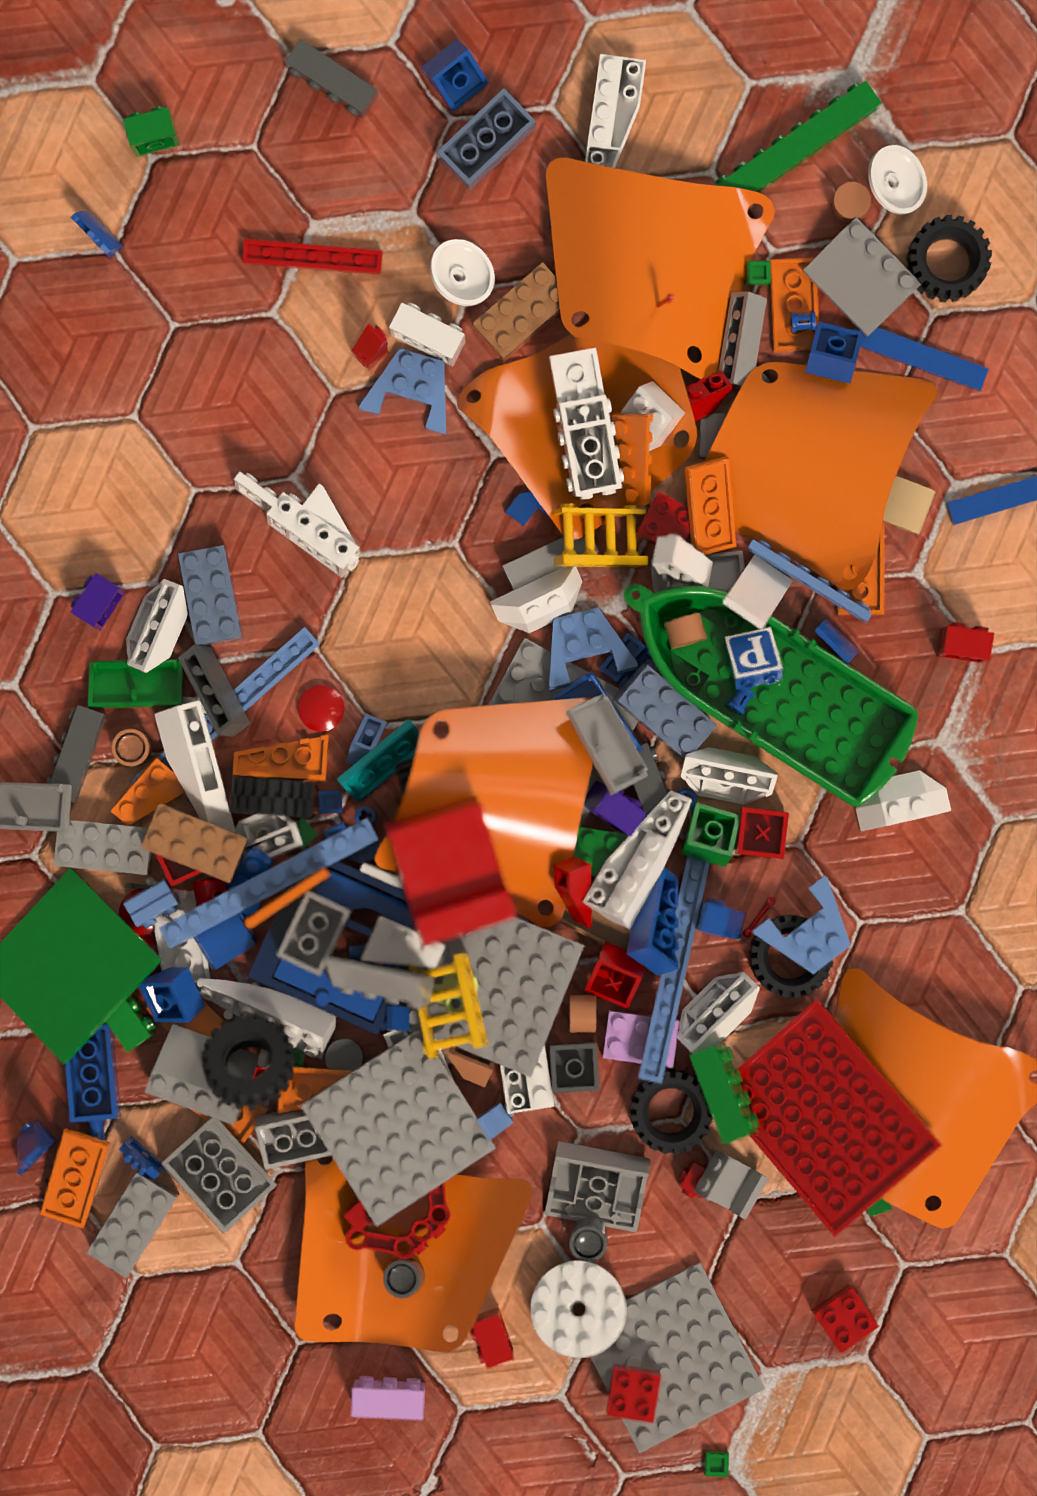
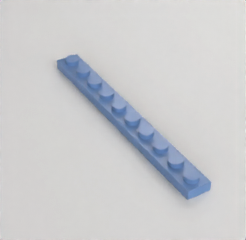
[130,627,320,783]
[159,818,379,949]
[638,857,710,1084]

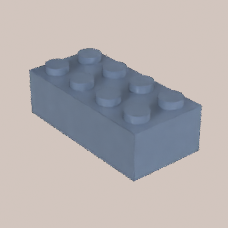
[437,88,536,192]
[178,545,244,646]
[612,663,717,760]

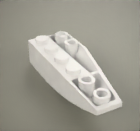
[585,54,646,168]
[154,700,236,833]
[583,791,692,930]
[197,978,336,1060]
[500,1045,554,1114]

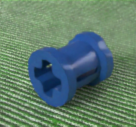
[790,311,816,333]
[725,688,755,715]
[355,806,377,825]

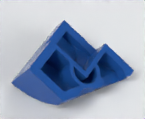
[71,211,123,259]

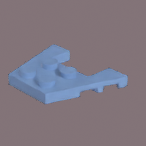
[359,348,446,435]
[549,608,638,691]
[752,875,851,974]

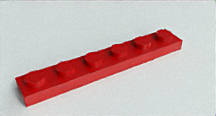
[242,239,383,275]

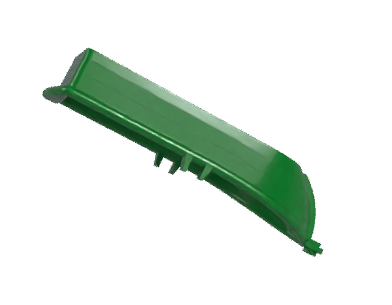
[624,584,918,807]

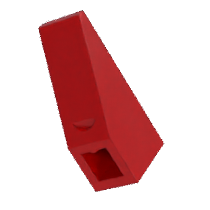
[351,323,389,371]
[554,856,592,928]

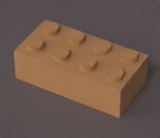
[473,262,560,363]
[141,804,248,883]

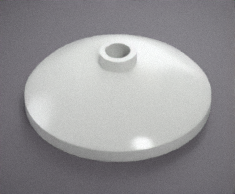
[868,145,927,214]
[430,239,495,306]

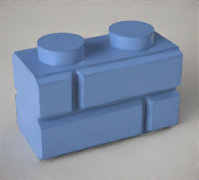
[123,879,181,929]

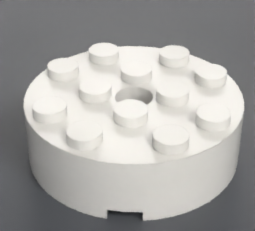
[531,1261,627,1358]

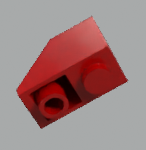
[685,370,732,421]

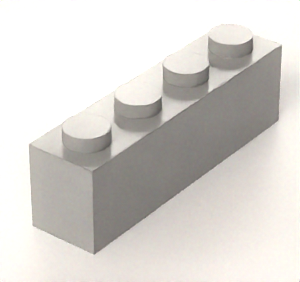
[718,291,767,390]
[502,536,599,591]

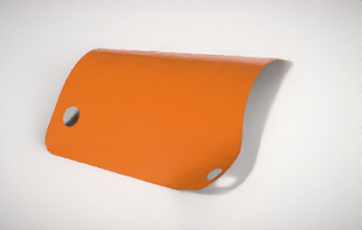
[546,158,775,379]
[457,321,697,539]
[704,362,938,590]
[375,697,593,927]
[835,968,1037,1229]
[295,1159,533,1353]

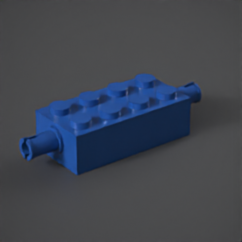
[65,1023,121,1141]

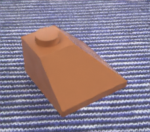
[447,1046,495,1087]

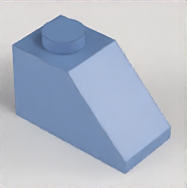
[346,714,387,765]
[477,1101,514,1140]

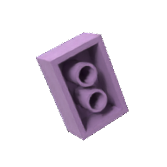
[602,1010,679,1068]
[351,1376,426,1420]

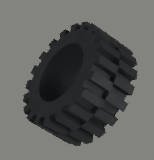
[906,215,992,303]
[229,777,314,818]
[749,915,834,998]
[629,1069,713,1155]

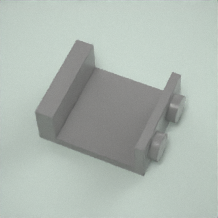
[694,1150,768,1220]

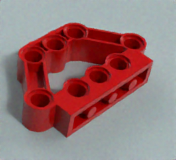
[343,1183,451,1259]

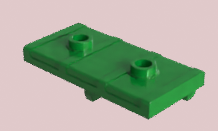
[88,659,183,709]

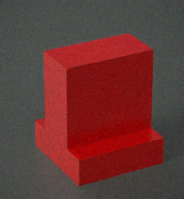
[384,796,517,947]

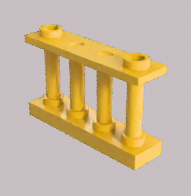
[552,504,648,568]
[408,953,489,1059]

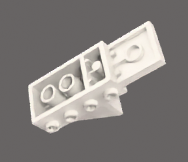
[549,348,624,500]
[234,472,360,578]

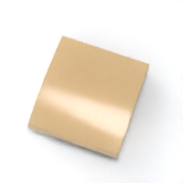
[883,476,936,535]

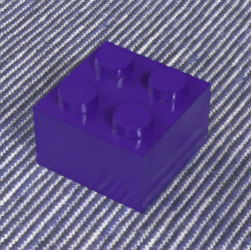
[70,573,126,631]
[583,781,647,837]

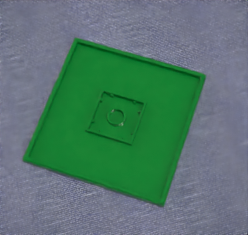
[0,868,162,1064]

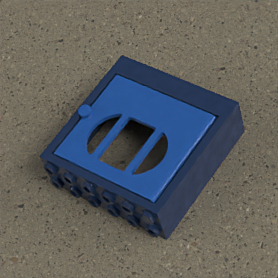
[248,847,414,1034]

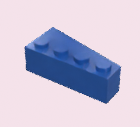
[627,867,679,975]
[696,898,746,940]

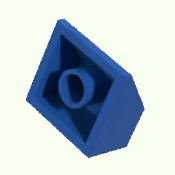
[421,39,489,112]
[805,321,863,383]
[138,967,205,1022]

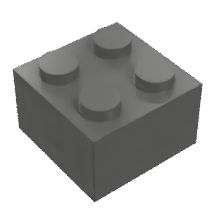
[550,1041,600,1093]

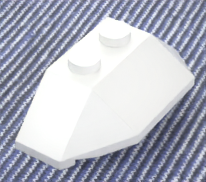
[490,567,582,633]
[126,579,188,673]
[681,747,778,805]
[855,770,951,831]
[235,814,303,869]
[677,972,760,1054]

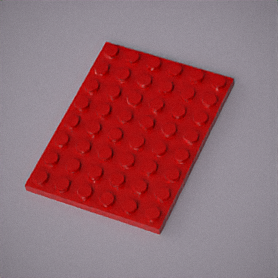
[738,999,943,1237]

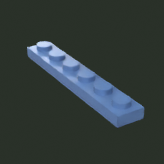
[748,539,872,624]

